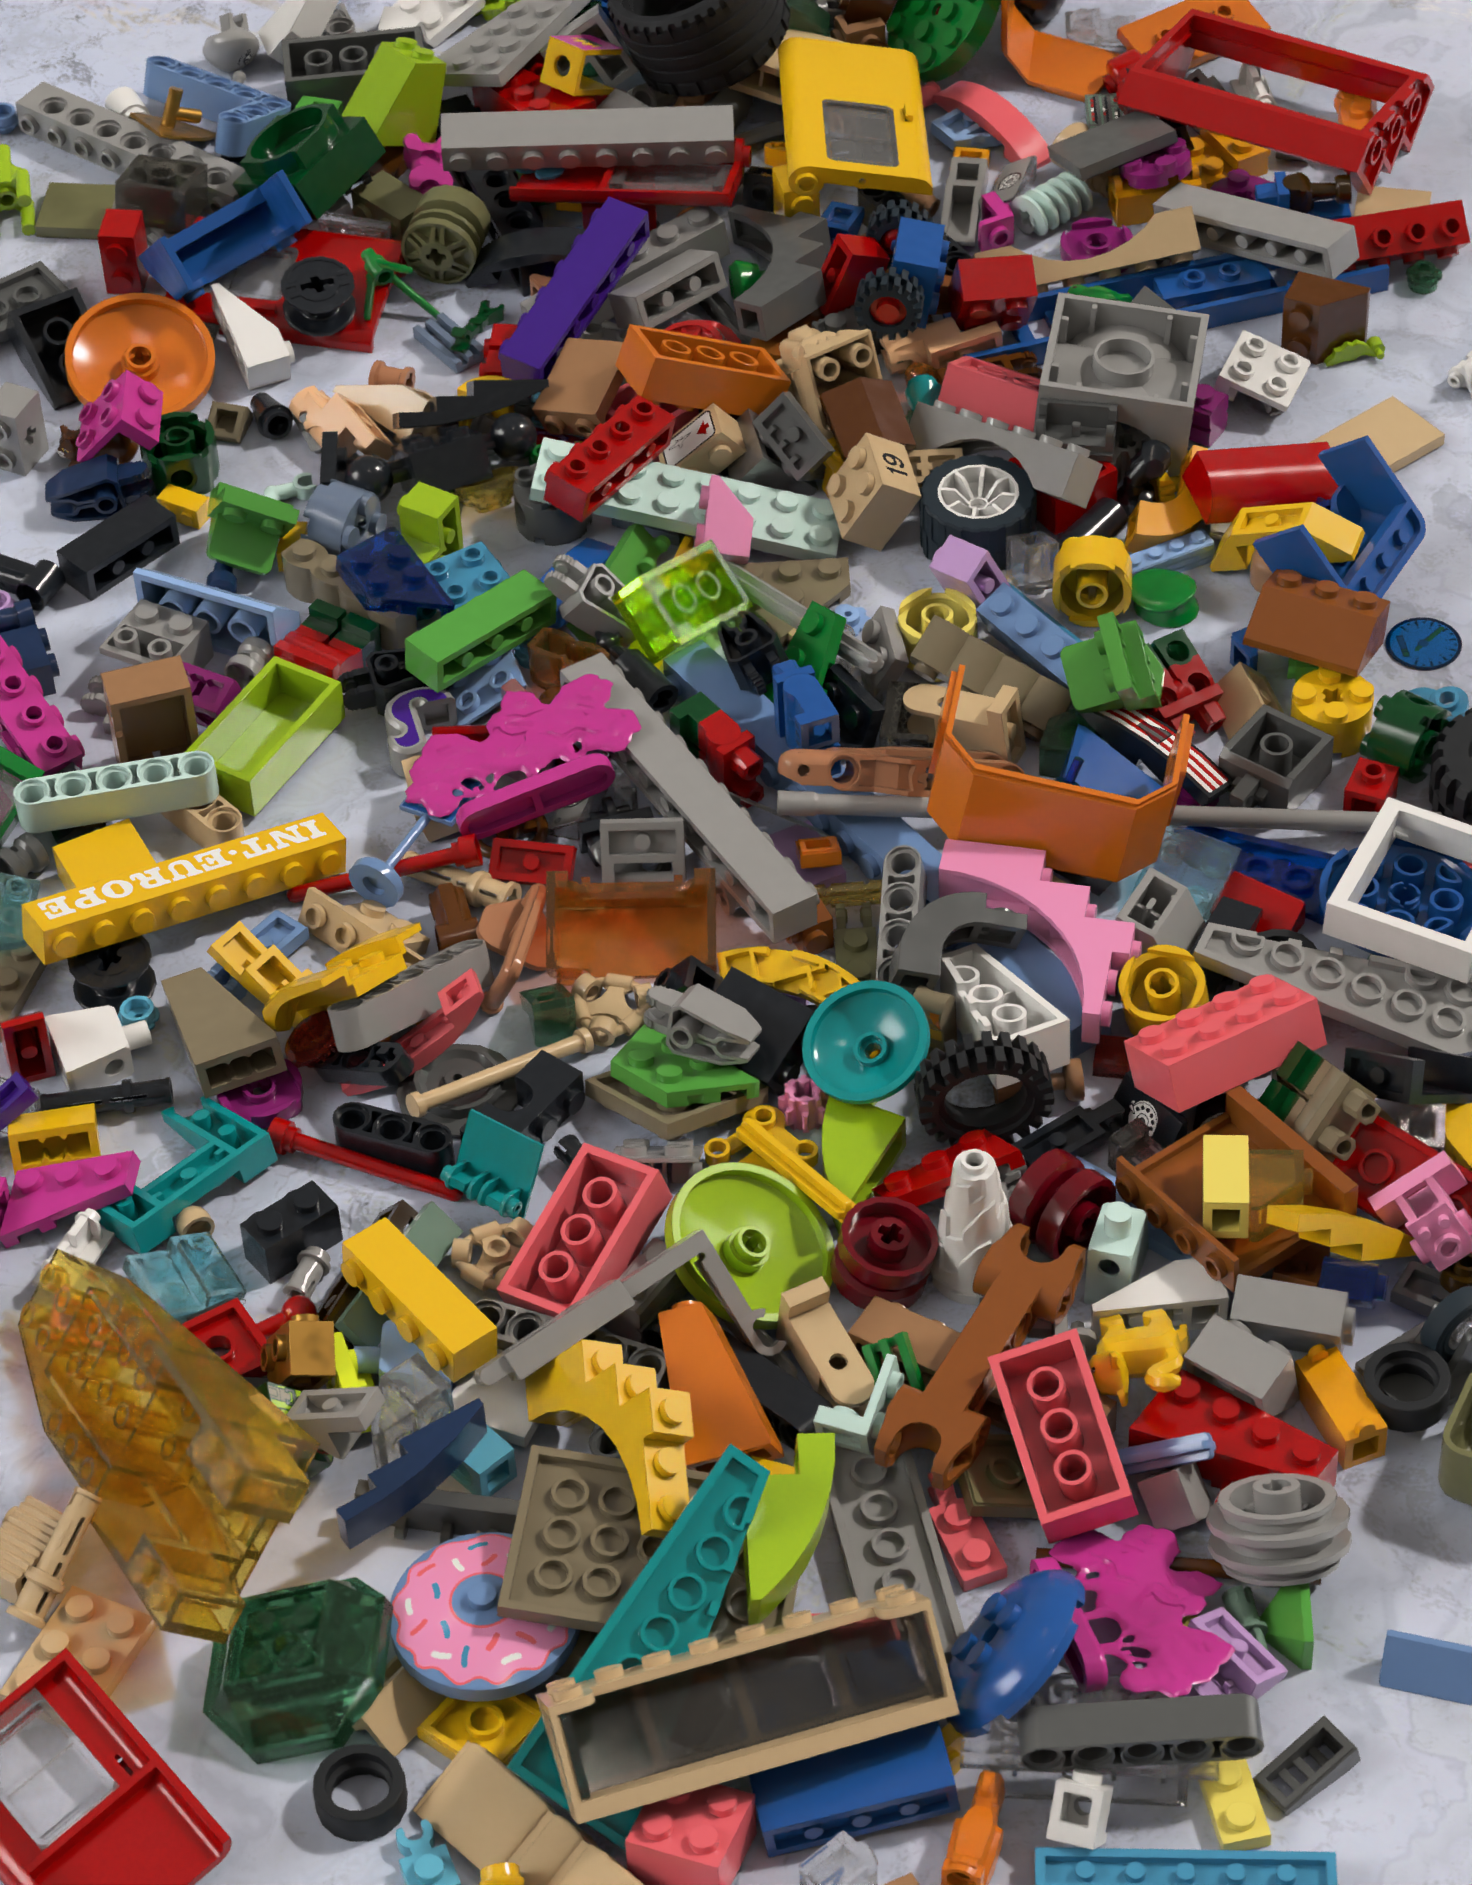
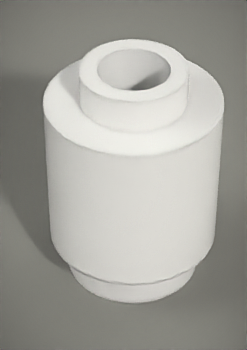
[105,87,150,122]

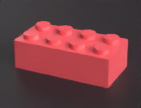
[1124,974,1327,1113]
[496,1142,673,1317]
[987,1328,1139,1544]

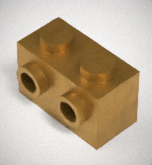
[260,1314,336,1391]

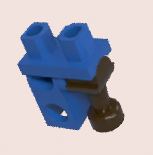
[1255,171,1352,220]

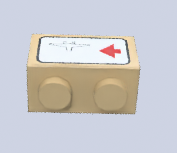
[658,403,746,475]

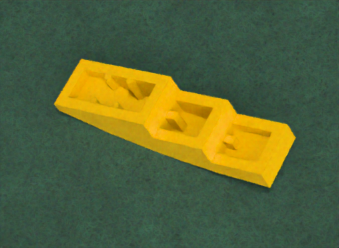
[207,920,336,1044]
[1266,1205,1417,1261]

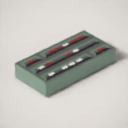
[1085,93,1123,129]

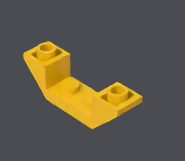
[1209,502,1365,572]

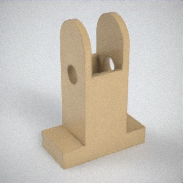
[903,684,1026,771]
[776,1276,874,1417]

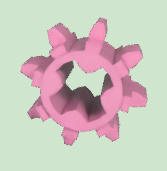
[778,1075,829,1133]

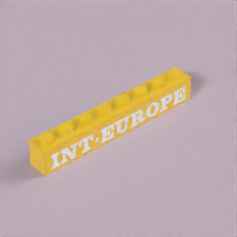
[21,812,346,965]

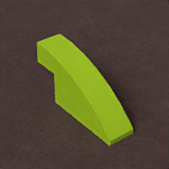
[822,1096,906,1233]
[743,1433,835,1625]

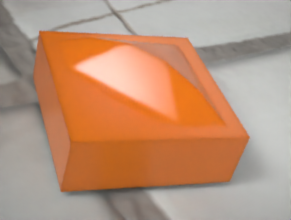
[795,836,842,869]

